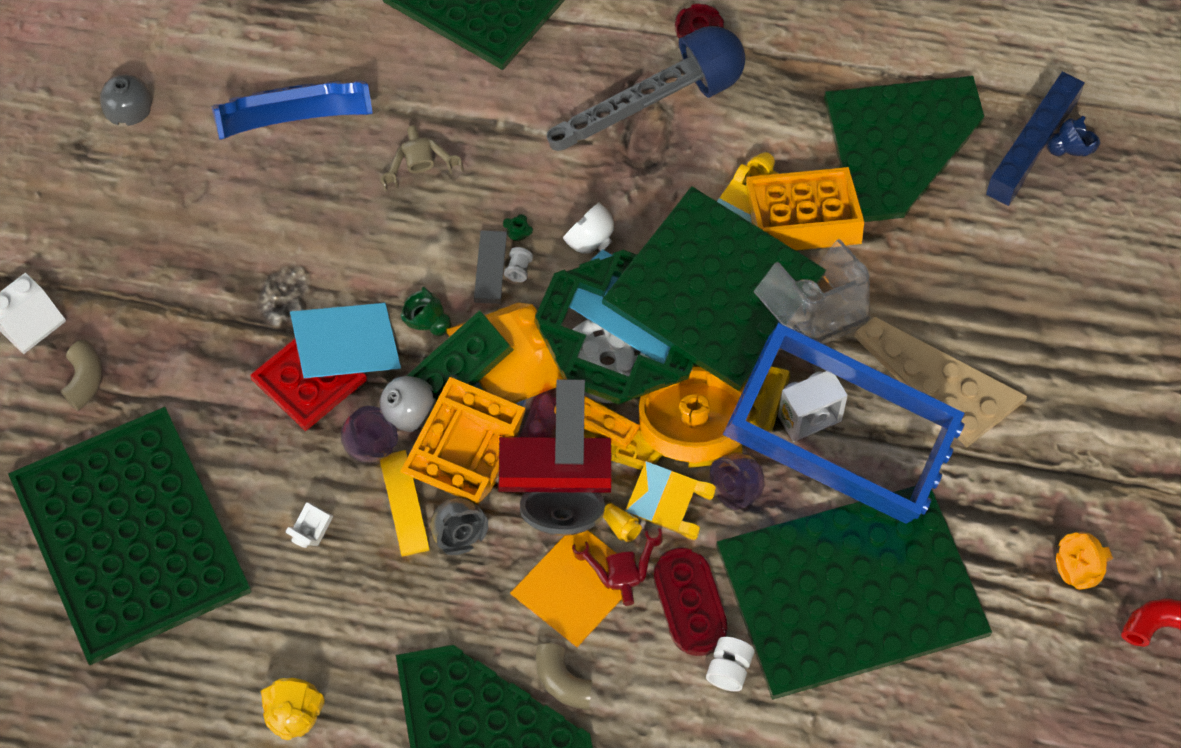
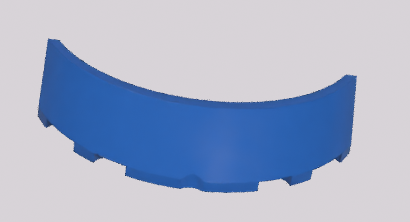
[211,81,373,140]

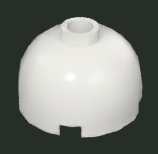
[563,202,614,254]

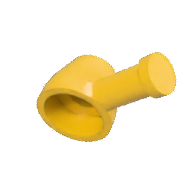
[747,152,779,176]

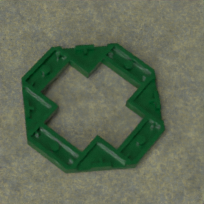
[534,250,694,404]

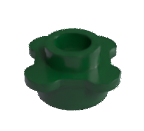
[503,214,533,241]

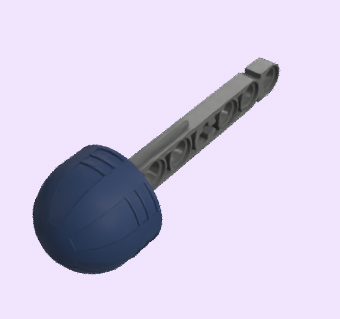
[546,26,745,151]

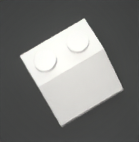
[0,273,66,354]

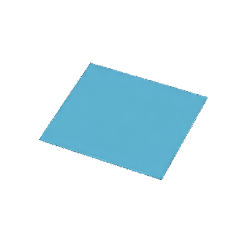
[290,303,401,378]

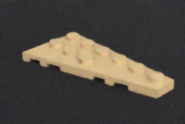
[854,317,1027,447]

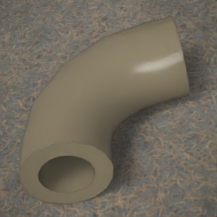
[60,340,102,411]
[536,643,592,710]

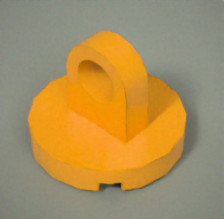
[1056,531,1113,590]

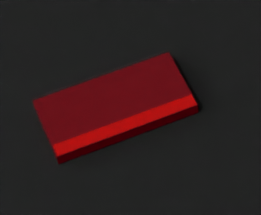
[498,437,612,493]

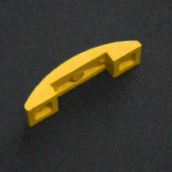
[379,450,429,557]

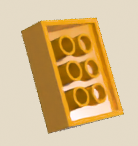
[746,167,864,251]

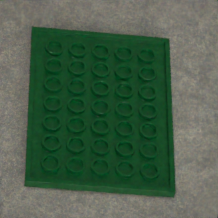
[8,407,252,666]
[716,486,992,700]

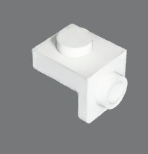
[286,502,333,548]

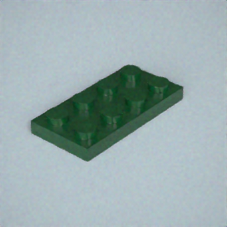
[406,310,514,402]

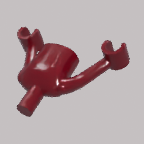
[572,528,663,606]

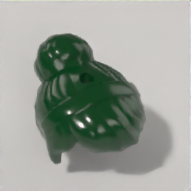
[400,286,452,336]

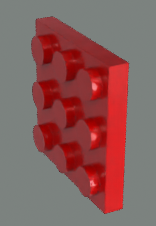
[250,339,367,431]

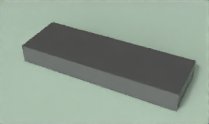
[474,230,507,304]
[555,379,585,465]

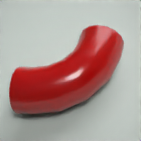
[1121,598,1181,647]

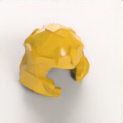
[261,678,325,740]

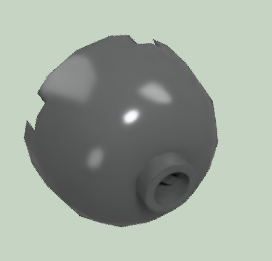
[100,74,152,126]
[430,498,489,555]

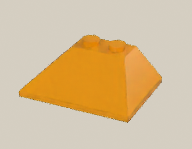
[447,302,564,403]
[401,377,525,505]

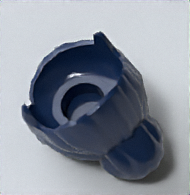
[1047,116,1101,157]

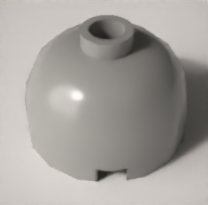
[380,376,436,432]

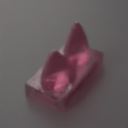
[520,392,556,437]

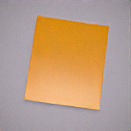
[510,530,633,647]

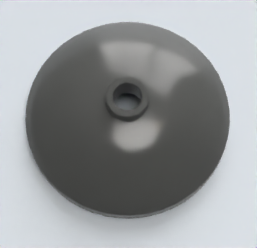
[520,492,605,536]

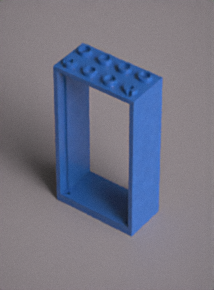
[723,323,965,524]

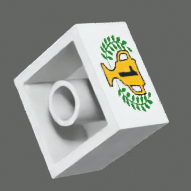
[778,371,848,442]

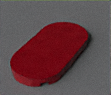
[654,547,728,656]

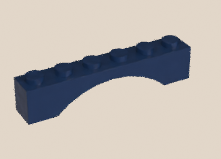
[986,71,1085,206]

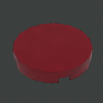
[675,4,724,39]

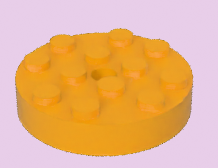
[639,367,750,464]

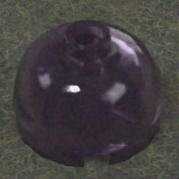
[341,405,398,463]
[710,452,765,510]

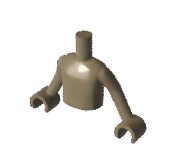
[381,126,464,191]

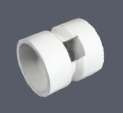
[706,637,755,691]

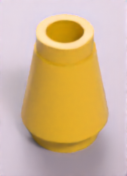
[603,503,642,543]

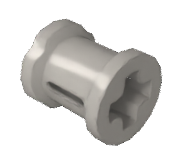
[504,247,533,282]

